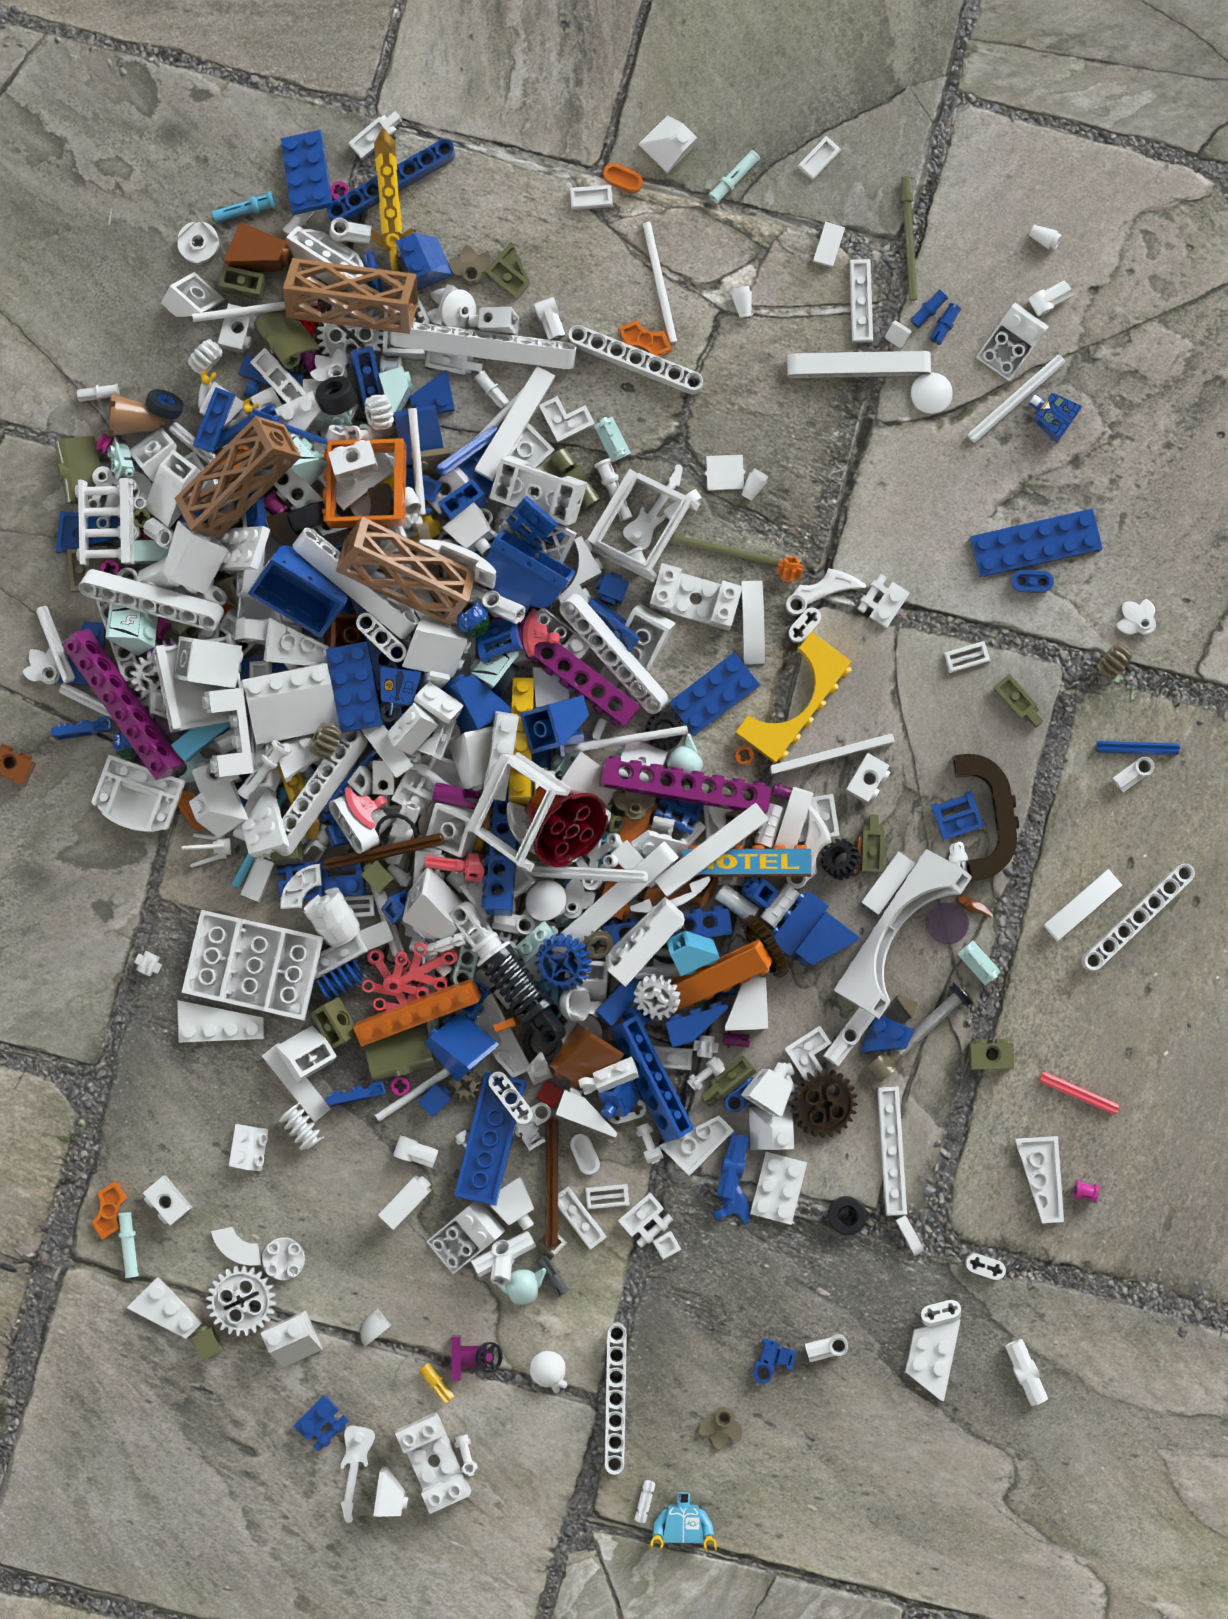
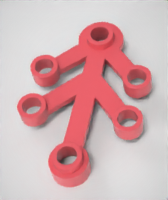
[383,942,458,998]
[362,949,422,1011]

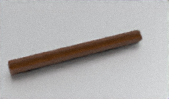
[323,833,444,870]
[545,1119,558,1247]

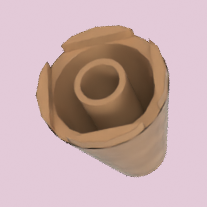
[108,394,165,436]

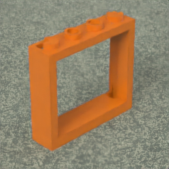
[322,438,406,529]

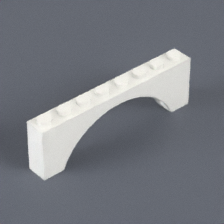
[834,849,972,1019]

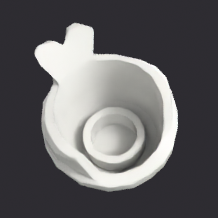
[558,986,602,1022]
[530,1351,567,1393]

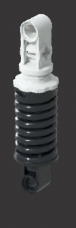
[450,902,566,1046]

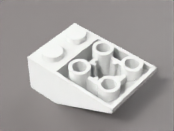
[976,303,1049,381]
[145,450,210,528]
[426,1201,505,1274]

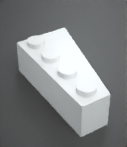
[605,897,685,987]

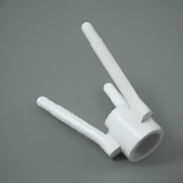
[181,833,231,868]

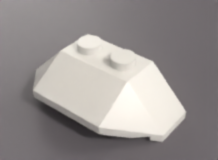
[286,226,364,285]

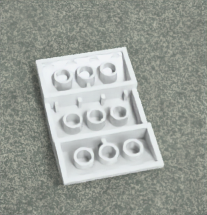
[182,910,324,1020]

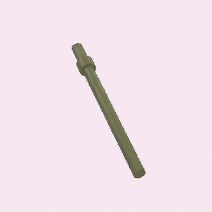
[900,176,918,301]
[656,531,780,567]

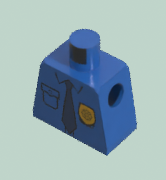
[380,666,422,717]

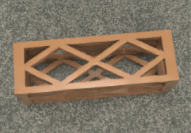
[283,258,418,334]
[174,416,301,538]
[336,516,475,626]

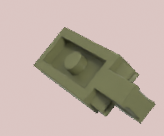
[993,674,1043,728]
[861,814,885,873]
[701,1056,757,1107]

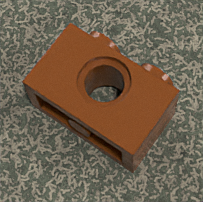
[0,743,37,786]

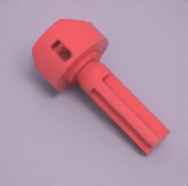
[423,853,485,883]

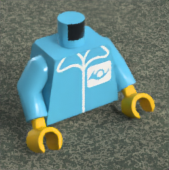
[650,1492,717,1552]

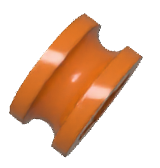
[734,746,754,765]

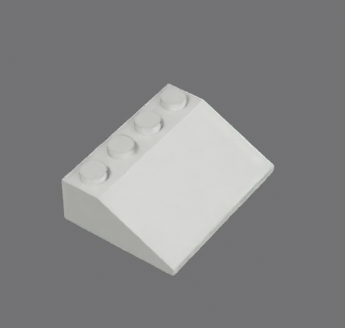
[243,663,340,745]

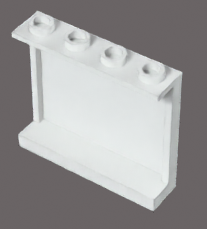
[153,633,249,733]

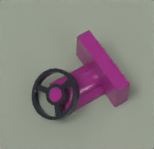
[451,1335,503,1381]

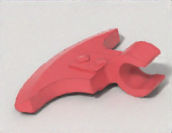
[523,609,560,657]
[345,788,387,829]

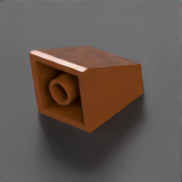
[223,222,292,272]
[549,1023,624,1091]

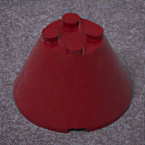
[525,786,608,867]

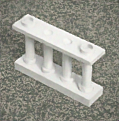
[75,478,135,566]

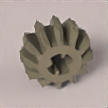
[1097,643,1132,679]
[310,722,341,760]

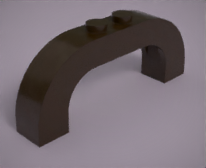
[266,483,394,547]
[953,754,1019,882]

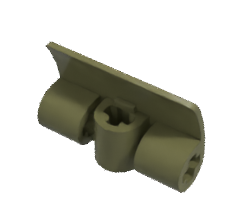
[255,310,319,369]
[54,436,106,504]
[536,448,601,516]
[364,1026,435,1082]

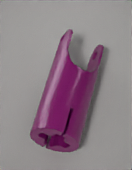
[432,782,482,810]

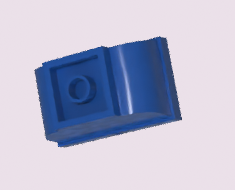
[485,529,576,612]
[248,546,348,638]

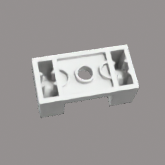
[489,456,587,526]
[650,563,743,631]
[201,688,254,777]
[395,1412,471,1514]

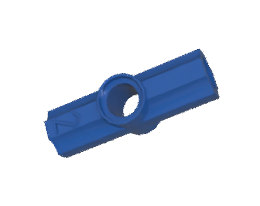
[716,1133,749,1200]

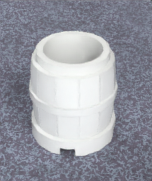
[303,887,360,948]

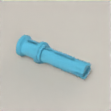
[212,191,276,224]

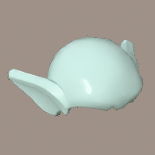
[660,734,703,781]
[499,1268,546,1305]

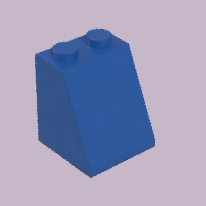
[396,233,454,291]
[394,405,444,469]
[441,674,512,734]
[520,695,589,754]
[793,912,860,967]
[424,1012,499,1082]

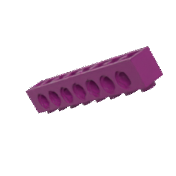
[491,617,640,728]
[62,629,183,780]
[599,756,771,814]

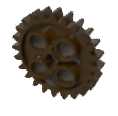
[742,915,789,979]
[789,1068,858,1138]

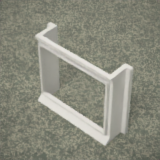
[587,469,700,583]
[466,752,571,872]

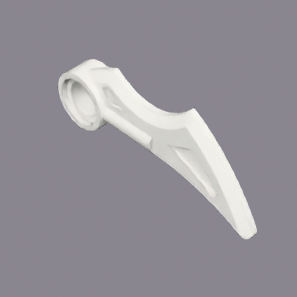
[785,568,866,616]
[786,806,832,889]

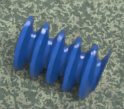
[317,959,364,1001]

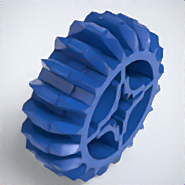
[534,933,592,991]

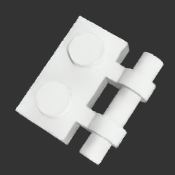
[857,574,910,629]
[618,1193,674,1248]

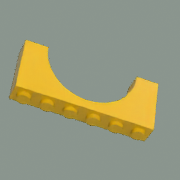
[735,632,852,764]

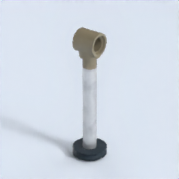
[866,982,974,1082]

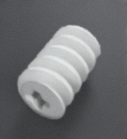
[279,1103,324,1150]

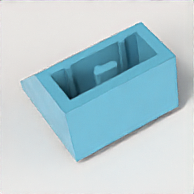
[667,931,720,976]

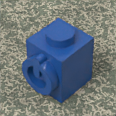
[596,572,629,606]
[741,876,779,908]

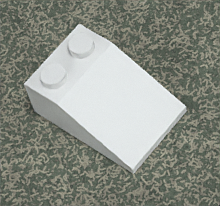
[611,603,676,673]
[556,1087,617,1137]

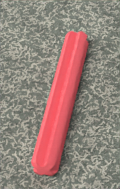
[1039,1072,1119,1115]

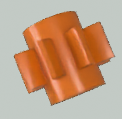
[777,556,803,582]

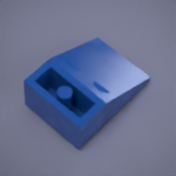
[665,1002,728,1047]

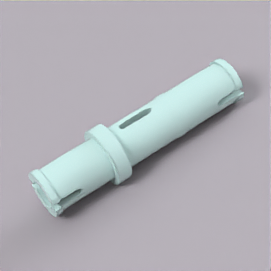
[709,150,760,204]
[118,1212,139,1278]

